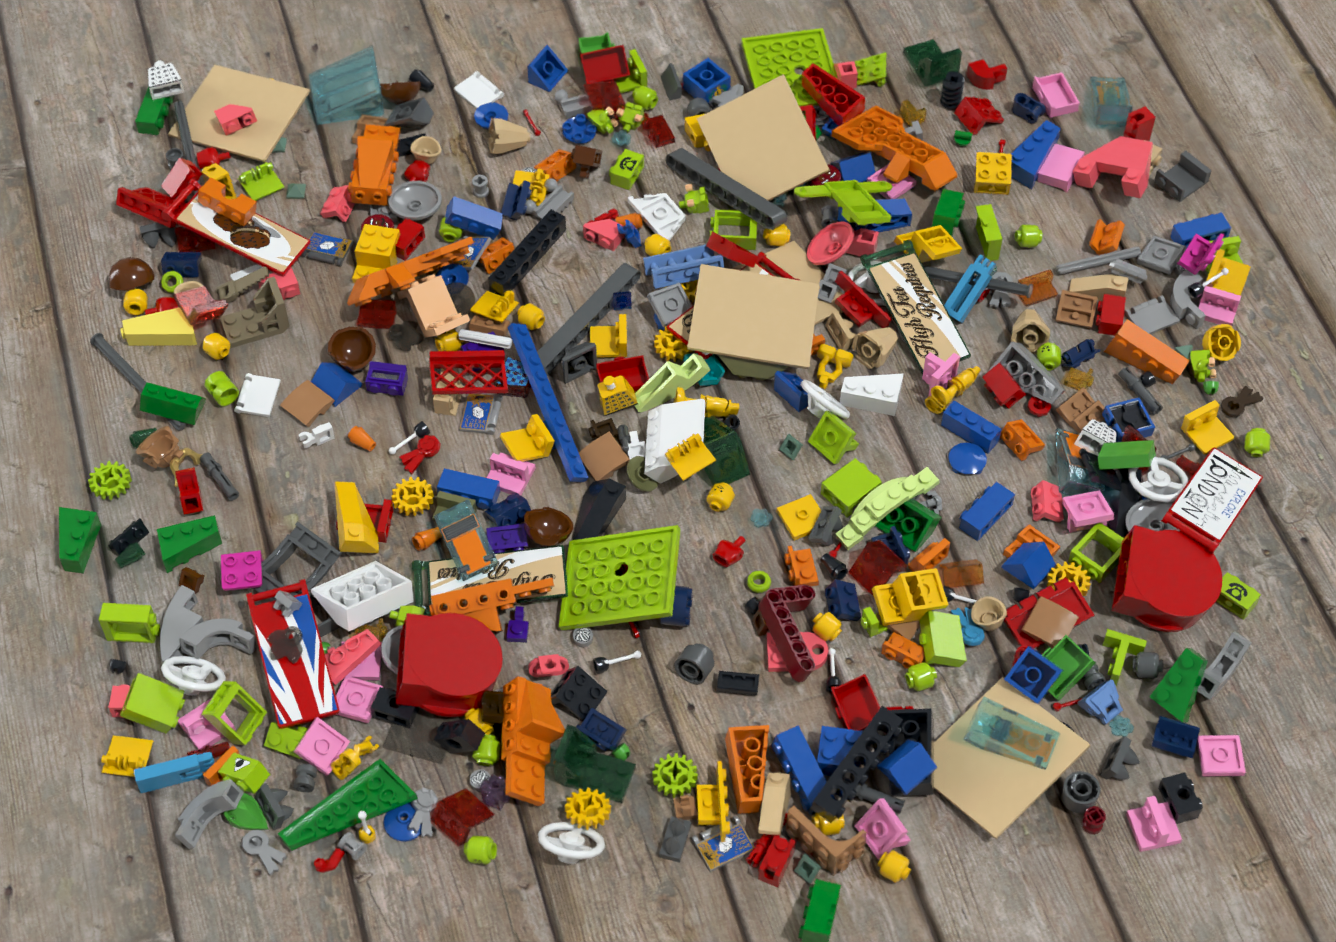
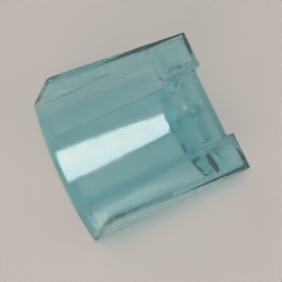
[309,45,384,125]

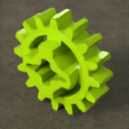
[88,461,132,500]
[652,753,698,798]

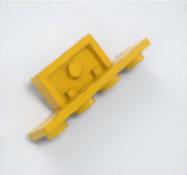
[696,761,730,842]

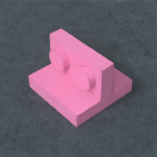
[1198,286,1241,326]
[922,352,960,397]
[487,452,536,495]
[1062,490,1114,533]
[178,698,236,753]
[1126,796,1182,852]
[855,798,911,859]

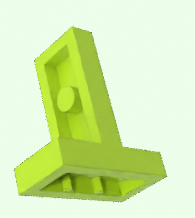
[1102,629,1147,686]

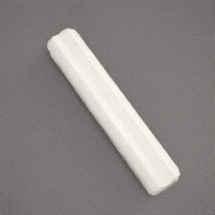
[458,329,512,349]

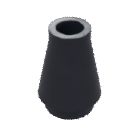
[409,69,435,92]
[820,553,848,580]

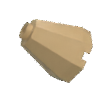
[488,118,530,154]
[1011,309,1050,354]
[852,327,898,369]

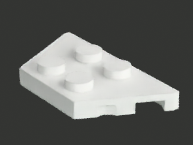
[628,193,685,241]

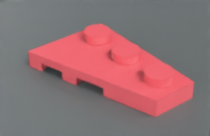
[325,629,381,685]

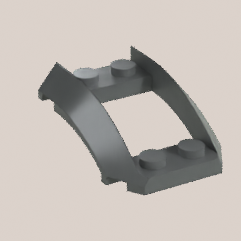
[254,521,342,601]

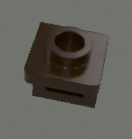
[588,418,618,440]
[481,691,504,724]

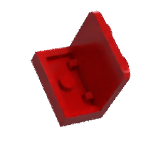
[954,97,1004,135]

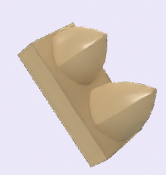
[825,312,856,351]

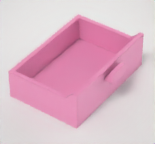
[1032,73,1079,118]
[1038,144,1084,193]

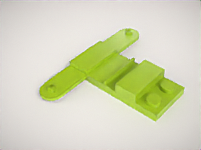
[794,180,892,226]

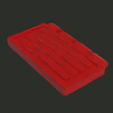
[1004,577,1095,649]

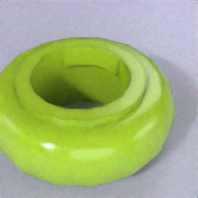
[161,271,184,293]
[747,571,771,593]

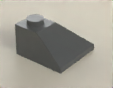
[384,97,434,127]
[562,342,597,384]

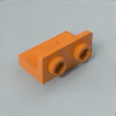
[534,149,577,181]
[1089,219,1125,255]
[478,237,515,274]
[1000,419,1045,461]
[908,538,950,572]
[784,546,819,586]
[881,632,925,669]

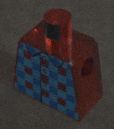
[496,356,532,398]

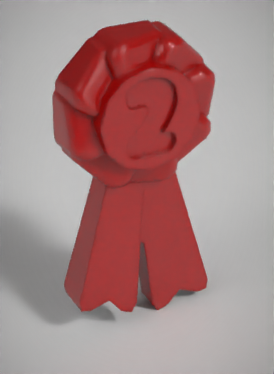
[1027,392,1064,417]
[400,435,441,474]

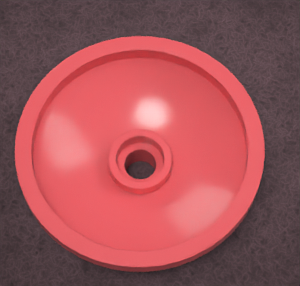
[807,221,854,265]

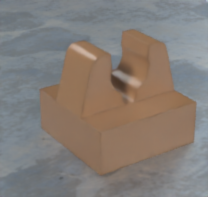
[673,795,698,820]

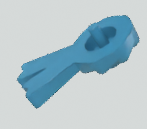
[951,607,985,646]

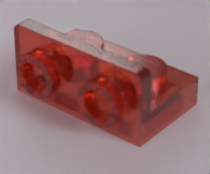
[642,113,675,148]
[175,226,216,252]
[357,299,397,330]

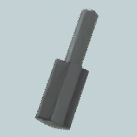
[617,425,630,452]

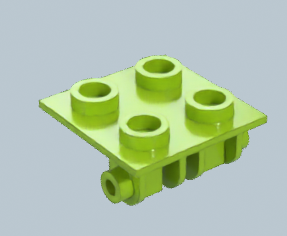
[855,52,887,87]
[238,162,285,201]

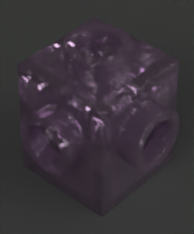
[480,774,511,811]

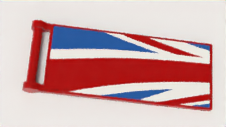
[246,579,340,729]

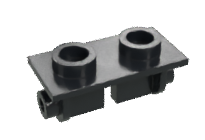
[108,518,149,558]

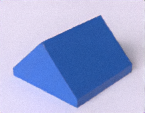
[527,44,568,92]
[831,153,876,182]
[311,362,363,407]
[774,371,808,412]
[1001,542,1056,589]
[877,740,937,795]

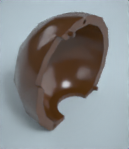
[377,81,421,104]
[109,257,155,291]
[328,326,376,372]
[524,506,573,547]

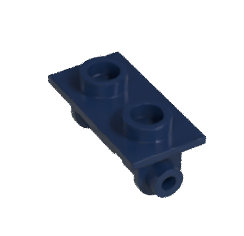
[1061,339,1101,369]

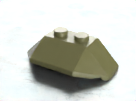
[718,355,789,380]

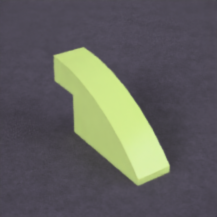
[634,353,710,413]

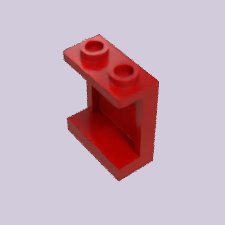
[336,499,394,543]

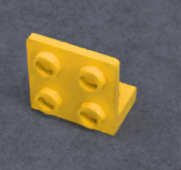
[974,152,1012,195]
[1204,249,1251,296]
[590,314,627,357]
[1181,400,1234,455]
[500,414,555,462]

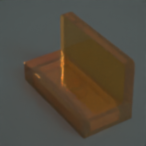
[1018,269,1058,307]
[939,559,984,587]

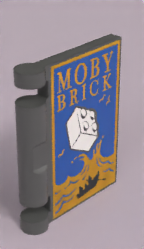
[301,231,353,266]

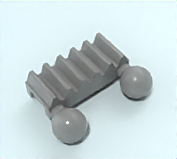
[555,81,605,119]
[525,178,574,220]

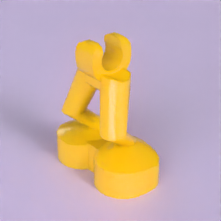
[816,344,854,389]
[331,736,379,780]

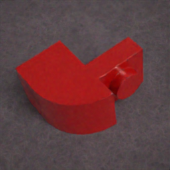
[966,59,1007,90]
[175,467,203,515]

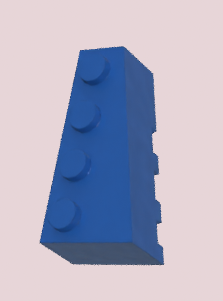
[1011,120,1061,190]
[837,199,912,233]
[770,725,836,816]

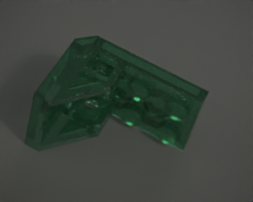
[903,39,962,86]
[703,416,750,485]
[553,725,636,804]

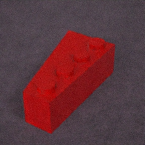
[802,63,865,126]

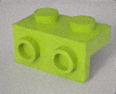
[264,722,308,759]

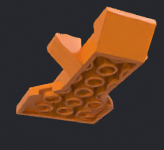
[831,105,958,191]
[347,237,474,307]

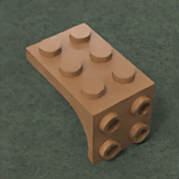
[786,806,867,876]

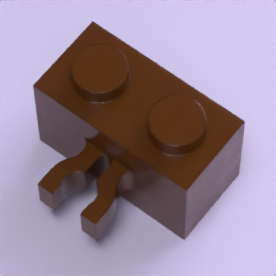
[571,145,603,178]

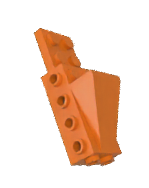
[348,124,400,206]
[429,578,555,632]
[501,676,566,806]

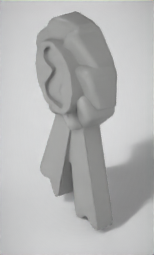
[989,272,1013,308]
[408,788,438,837]
[242,830,287,876]

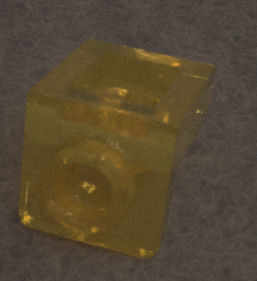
[900,99,927,127]
[1063,367,1095,390]
[355,618,387,642]

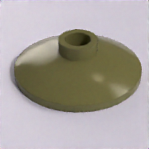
[627,456,659,492]

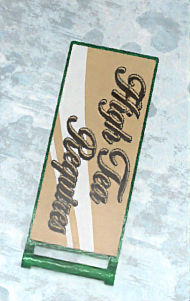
[860,239,971,374]
[411,545,568,615]

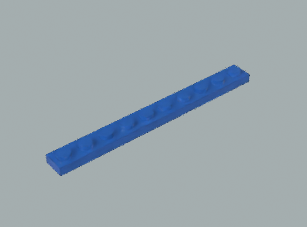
[507,323,589,482]

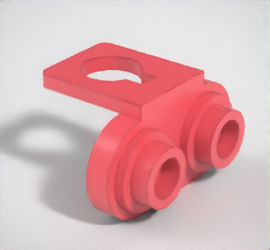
[528,654,569,677]

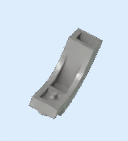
[1170,270,1206,330]
[180,619,256,659]
[1197,631,1252,700]
[175,779,244,849]

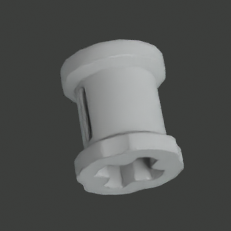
[472,175,489,198]
[821,205,837,228]
[338,832,367,860]

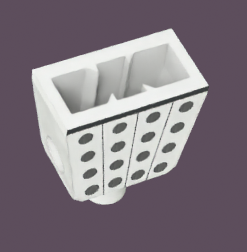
[148,61,184,100]
[1074,419,1116,456]

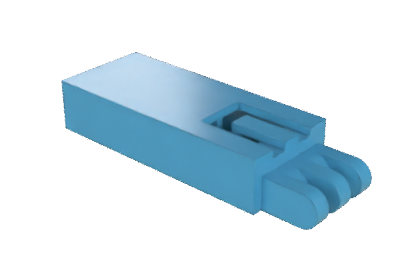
[943,254,996,323]
[134,752,215,793]

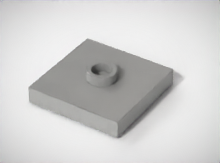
[1137,236,1186,274]
[647,283,692,327]

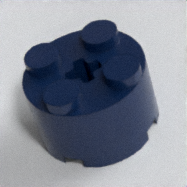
[661,586,693,627]

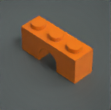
[198,177,257,226]

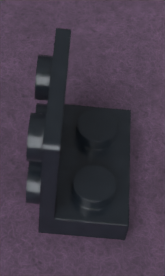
[551,666,607,722]

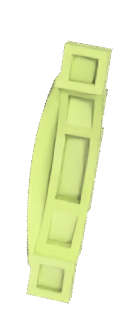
[835,467,940,550]

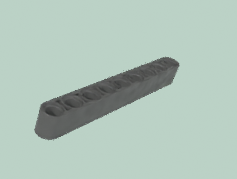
[665,148,787,230]
[537,263,641,376]

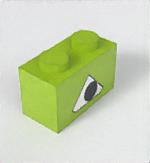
[218,753,271,794]

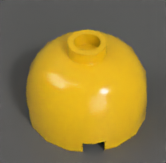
[1202,324,1241,361]

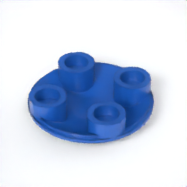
[562,114,597,144]
[948,443,987,474]

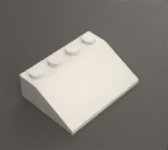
[644,399,705,484]
[311,561,414,631]

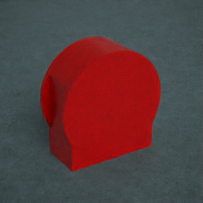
[1111,525,1223,632]
[396,613,503,717]

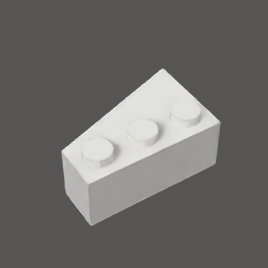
[840,374,903,416]

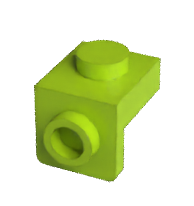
[860,607,888,637]

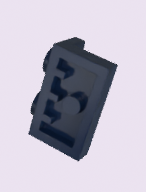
[161,252,202,277]

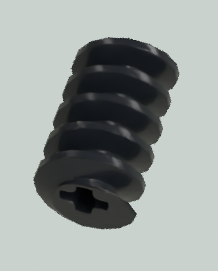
[940,71,965,109]

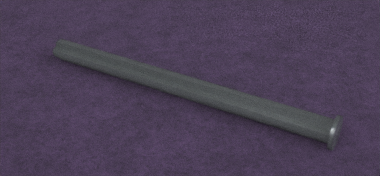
[174,101,202,196]
[921,265,1033,298]
[90,333,186,431]

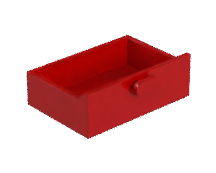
[580,44,630,85]
[706,231,759,268]
[596,355,649,393]
[831,674,881,731]

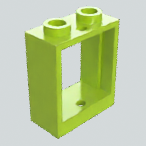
[710,210,757,250]
[1068,523,1124,583]
[99,603,160,643]
[201,681,267,745]

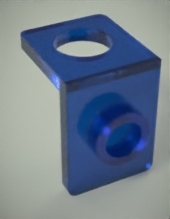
[613,291,632,310]

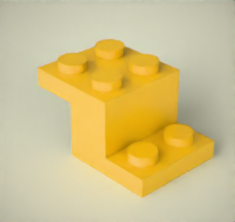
[352,224,400,283]
[894,225,962,263]
[872,568,949,626]

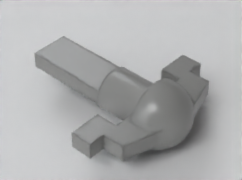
[920,490,942,515]

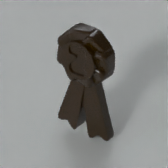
[1221,386,1263,418]

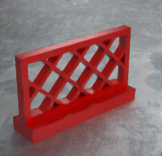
[116,187,186,228]
[428,350,508,395]

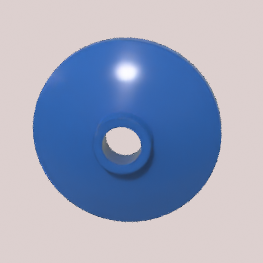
[474,103,508,129]
[435,264,469,296]
[384,802,421,842]

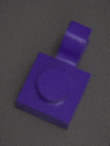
[507,606,529,643]

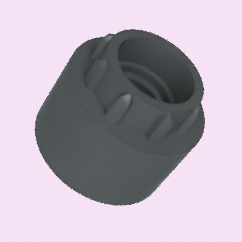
[674,643,715,684]
[1061,771,1101,814]

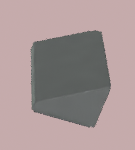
[661,63,682,101]

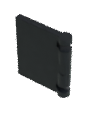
[1079,448,1122,491]

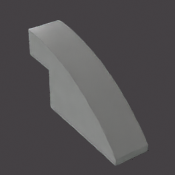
[160,585,204,666]

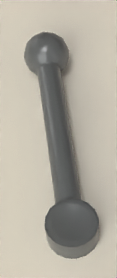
[1160,444,1195,460]

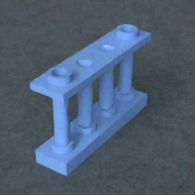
[643,244,724,289]

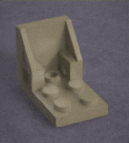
[220,276,289,348]

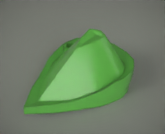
[224,793,269,830]

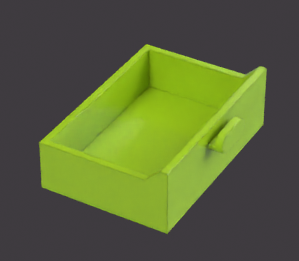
[975,204,1003,261]
[919,610,967,668]

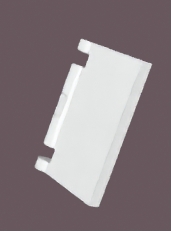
[454,71,504,109]
[234,373,281,417]

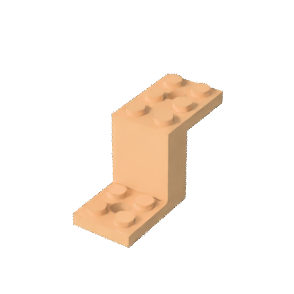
[397,274,470,338]

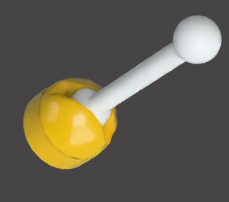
[358,811,376,844]

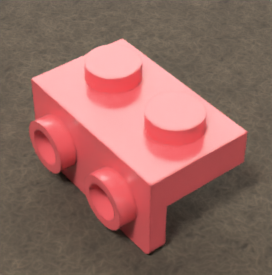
[320,185,355,222]
[1031,480,1064,523]

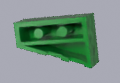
[932,189,966,238]
[59,507,101,574]
[157,515,222,573]
[1150,648,1208,722]
[798,879,841,942]

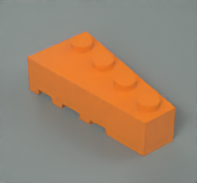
[1104,319,1190,384]
[725,725,769,814]

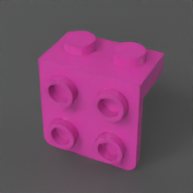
[1177,233,1224,275]
[221,550,264,591]

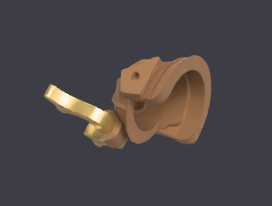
[136,426,203,487]

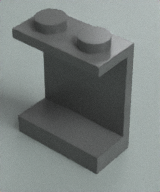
[1154,151,1212,202]

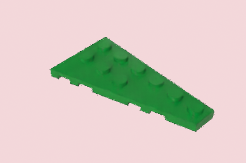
[278,759,418,851]

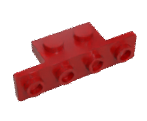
[835,270,891,328]

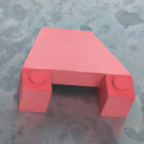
[1073,136,1153,198]

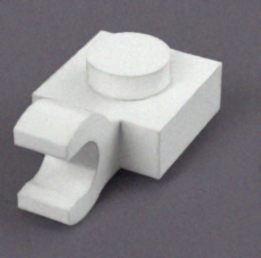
[299,422,335,448]
[627,431,646,459]

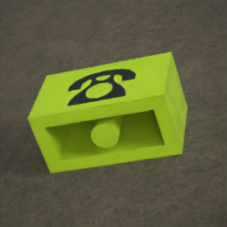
[609,149,644,191]
[1216,572,1261,620]

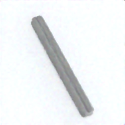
[1056,247,1141,275]

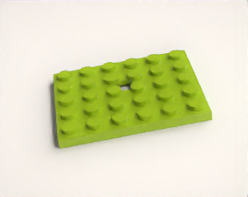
[741,28,838,106]
[559,525,681,630]

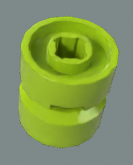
[204,371,239,406]

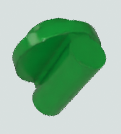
[954,130,972,146]

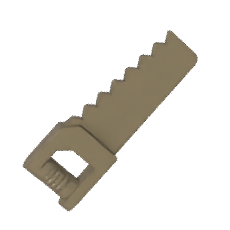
[216,267,269,305]

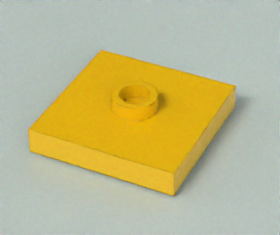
[776,494,821,541]

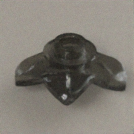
[388,321,424,351]
[267,626,303,664]

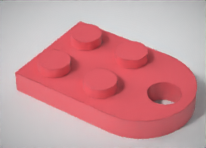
[766,632,828,672]

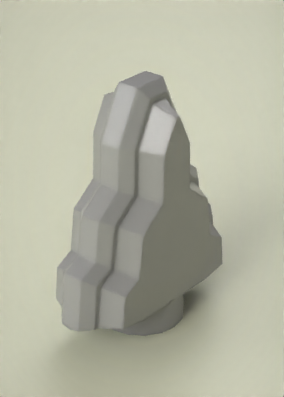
[709,84,743,109]
[1109,259,1147,284]

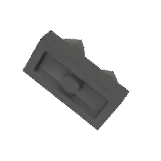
[139,223,178,248]
[808,506,843,546]
[1100,736,1140,780]
[255,783,294,830]
[659,816,692,863]

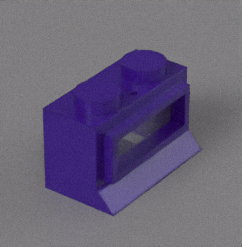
[365,361,408,396]

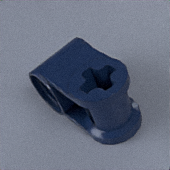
[1012,93,1046,124]

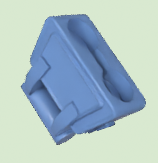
[1078,679,1123,725]

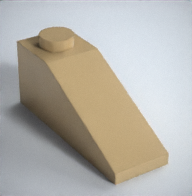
[1069,274,1128,301]
[758,773,791,835]

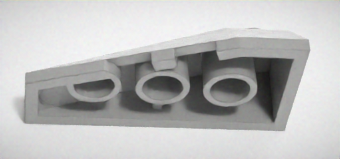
[989,342,1065,404]

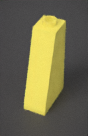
[120,306,197,346]

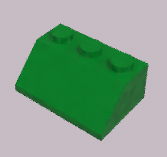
[139,382,206,425]
[875,498,942,552]

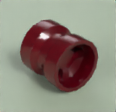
[1082,806,1106,835]

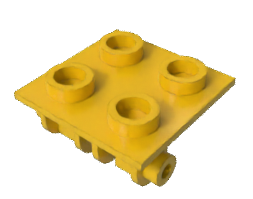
[513,169,550,206]
[470,290,519,323]
[665,433,716,481]
[101,735,154,777]

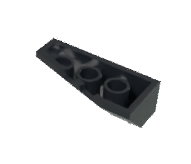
[1099,468,1142,538]
[573,478,626,540]

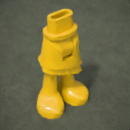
[925,366,981,414]
[673,387,739,418]

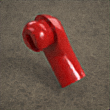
[314,848,345,873]

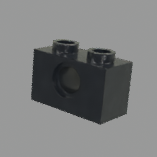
[371,687,419,729]
[434,719,485,754]
[1158,772,1203,824]

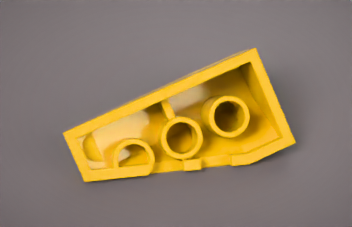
[335,481,379,553]

